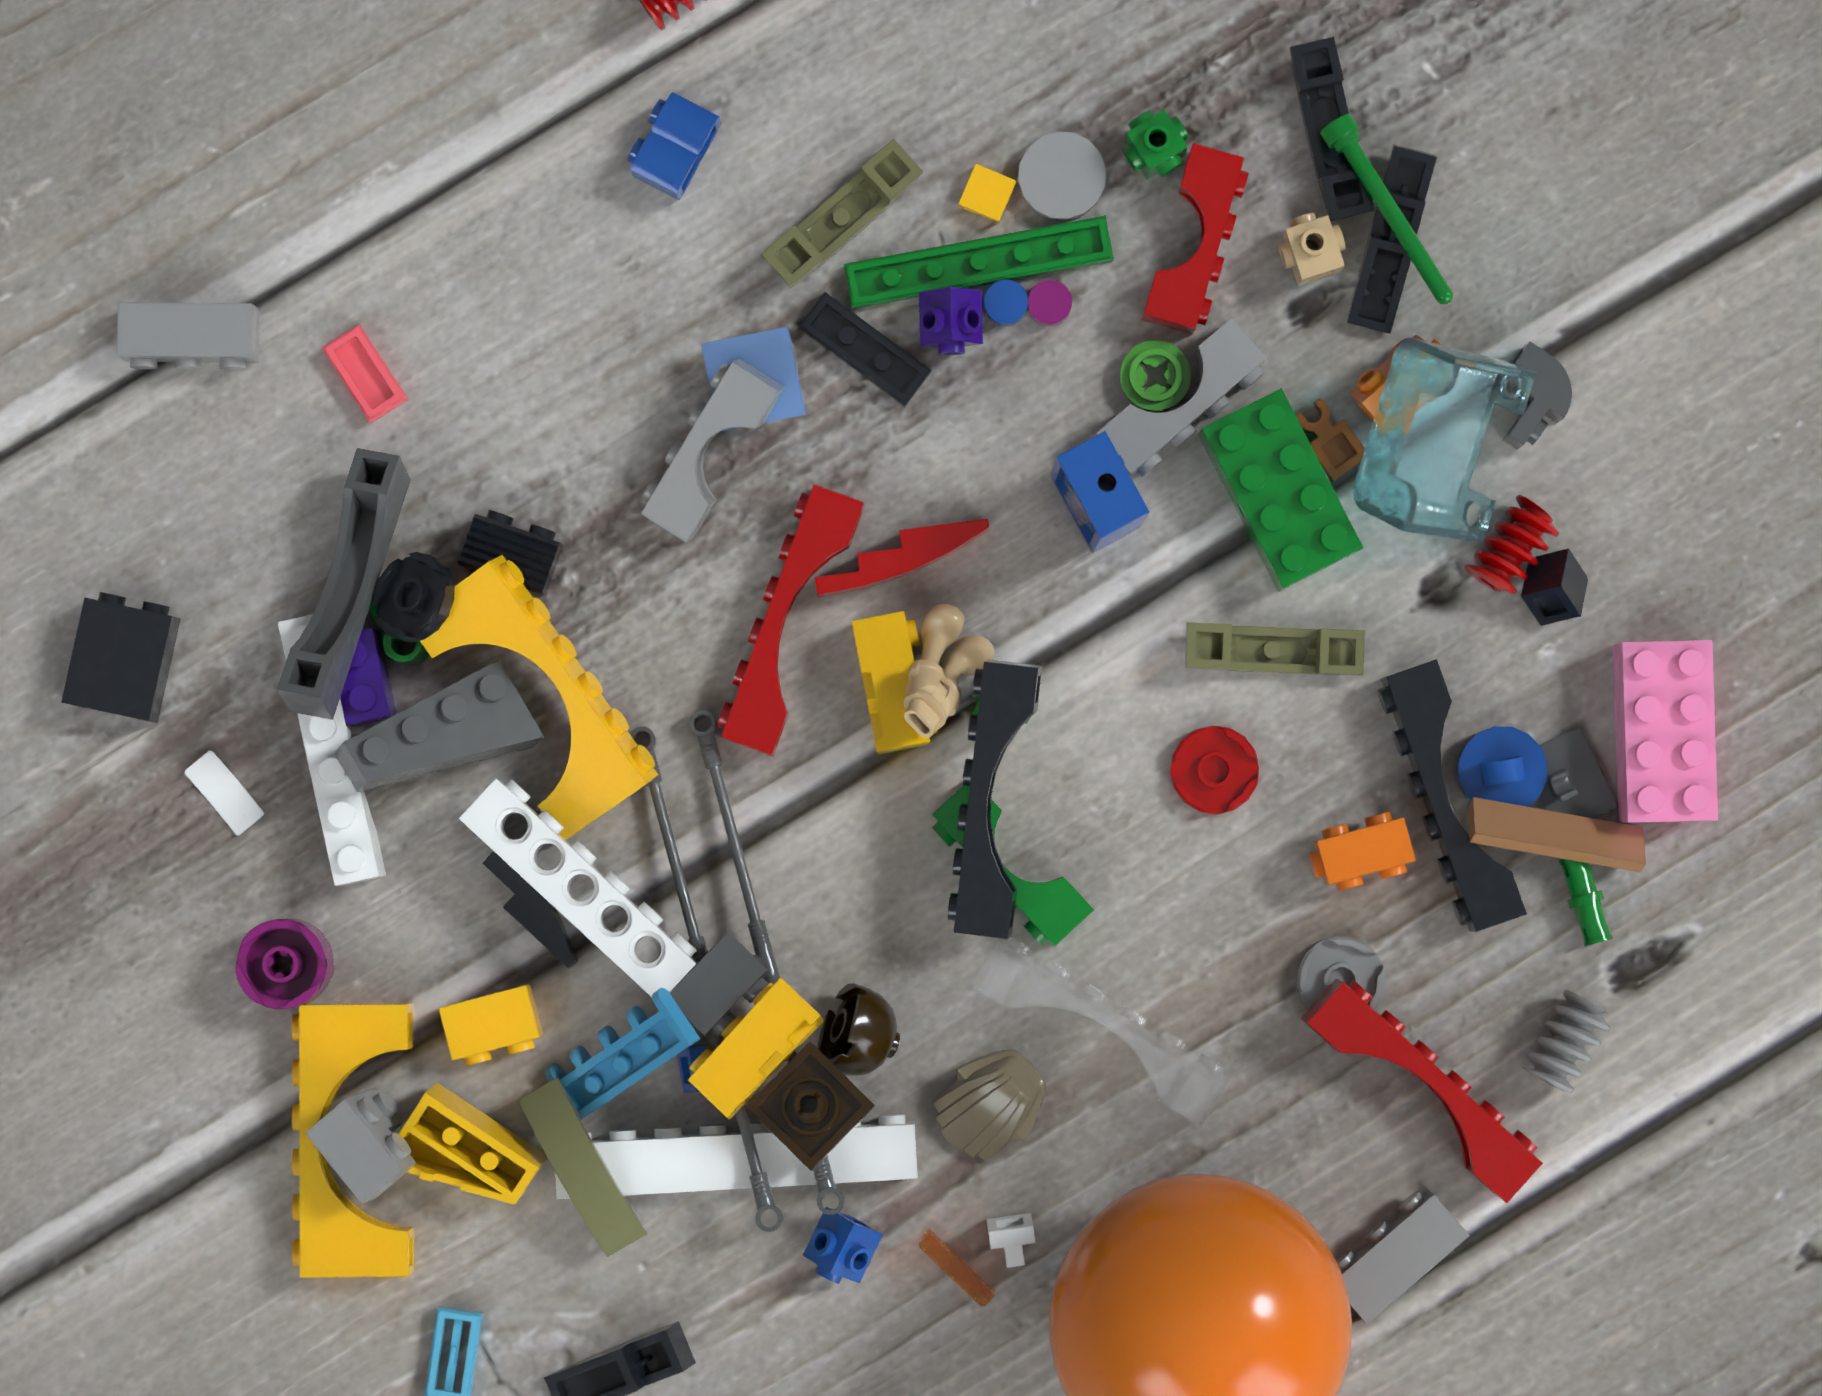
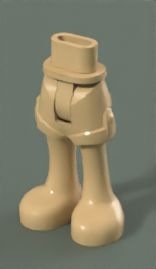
[903,604,995,738]

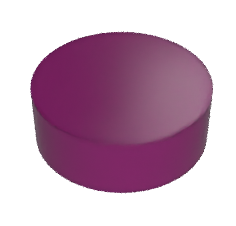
[1028,280,1072,326]

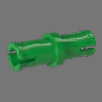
[1559,859,1613,946]

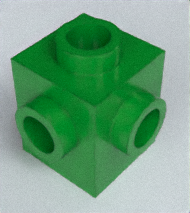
[1122,109,1189,180]

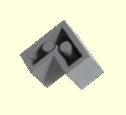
[305,1088,417,1204]

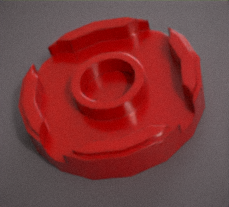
[1170,726,1259,815]

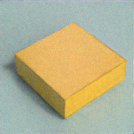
[958,164,1017,224]

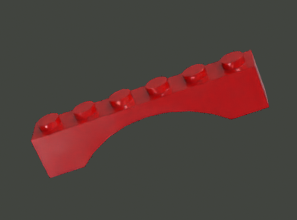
[717,484,865,756]
[1300,979,1543,1203]

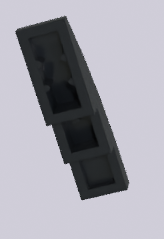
[1347,144,1437,334]
[483,851,578,969]

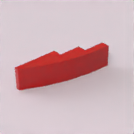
[815,519,989,598]

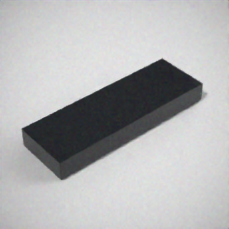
[798,292,932,407]

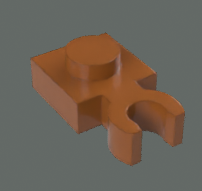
[1296,399,1370,482]

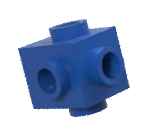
[803,1207,883,1284]

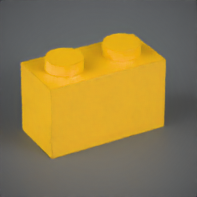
[439,984,544,1066]

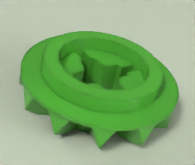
[1120,340,1191,411]

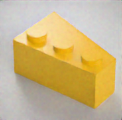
[852,611,937,755]
[688,977,824,1119]
[399,1082,547,1205]

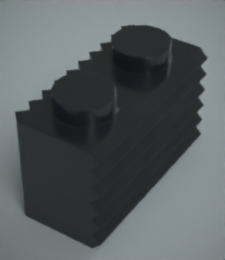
[458,510,563,596]

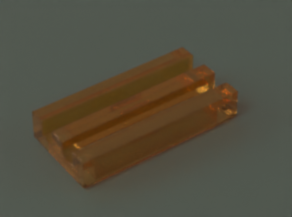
[919,1229,995,1307]

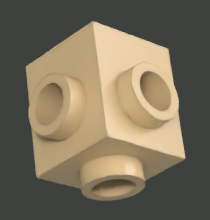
[1278,213,1346,286]

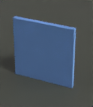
[701,326,807,432]

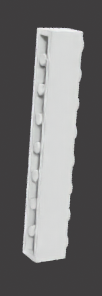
[555,1114,918,1199]

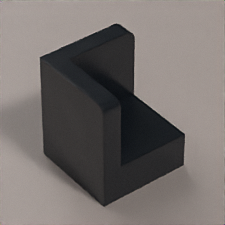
[1521,548,1588,626]

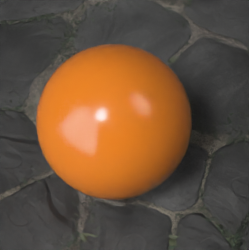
[1049,1174,1352,1396]

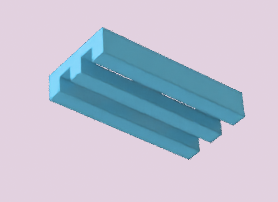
[424,1306,483,1396]

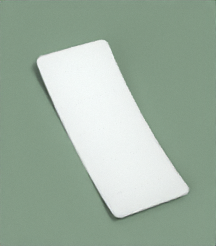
[185,750,264,835]

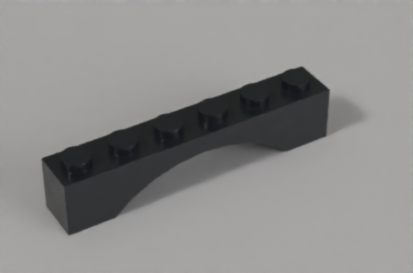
[948,659,1043,939]
[1378,659,1527,932]

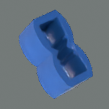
[628,92,721,200]

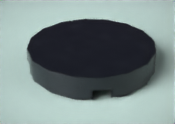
[373,552,455,643]

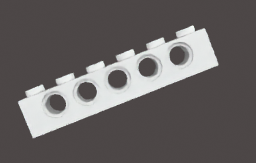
[459,779,698,997]

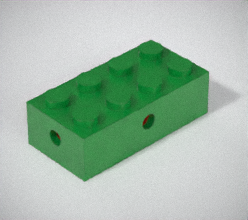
[1198,388,1364,592]

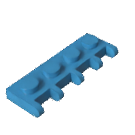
[544,988,700,1120]

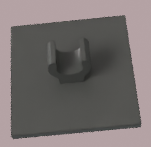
[1529,727,1618,819]

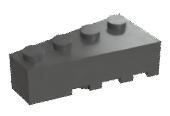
[335,660,544,792]

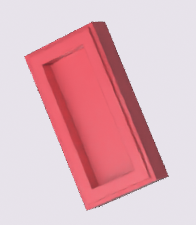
[322,324,409,424]

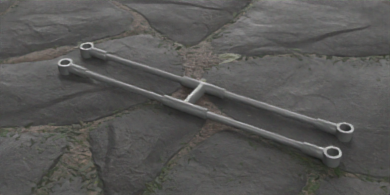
[630,710,844,1232]

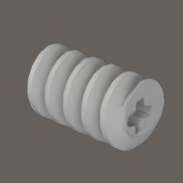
[1522,990,1610,1093]

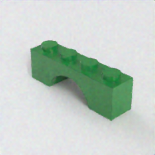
[932,785,1094,947]

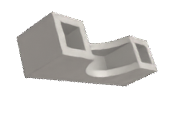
[1095,317,1267,477]
[641,359,785,542]

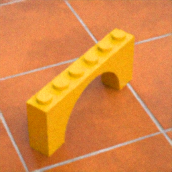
[420,555,659,840]
[292,1003,414,1278]

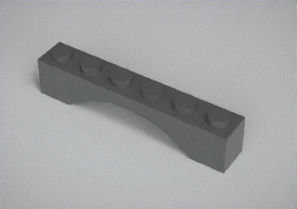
[277,448,411,720]

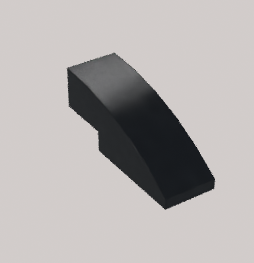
[544,1321,696,1396]

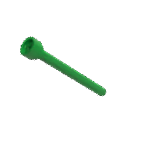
[1320,113,1453,304]

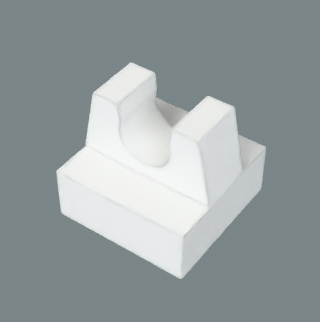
[986,1213,1035,1268]

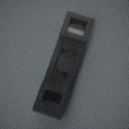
[1290,37,1375,221]

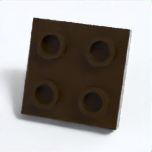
[746,1042,875,1171]

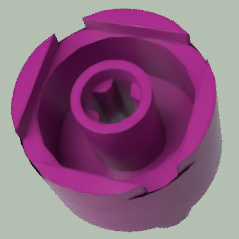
[236,918,334,1009]

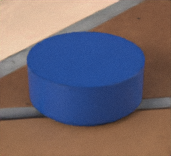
[983,280,1028,326]

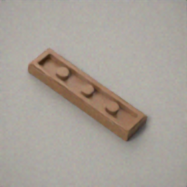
[1468,797,1646,872]

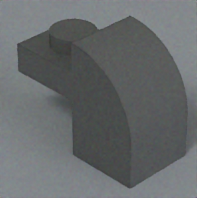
[1498,341,1572,450]

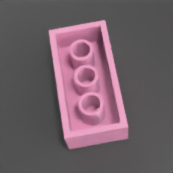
[1613,640,1718,823]

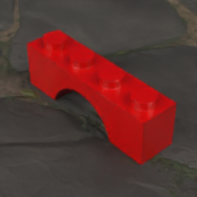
[1142,143,1249,335]

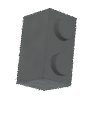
[670,932,770,1038]

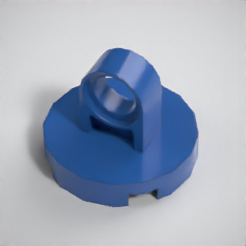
[1458,726,1547,807]

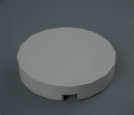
[1018,131,1106,221]
[1296,936,1386,1010]

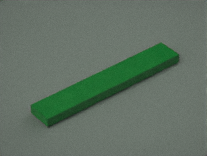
[844,215,1114,310]

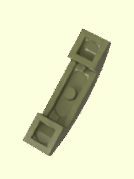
[761,138,923,288]
[1185,622,1365,675]
[518,1077,647,1257]

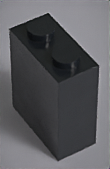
[61,592,181,723]

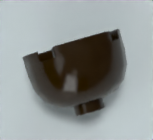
[818,983,900,1076]

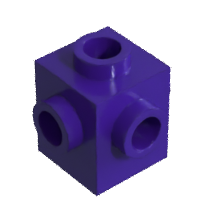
[919,287,983,355]

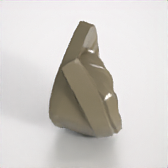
[933,1049,1046,1161]

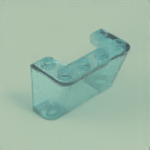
[1352,338,1537,543]

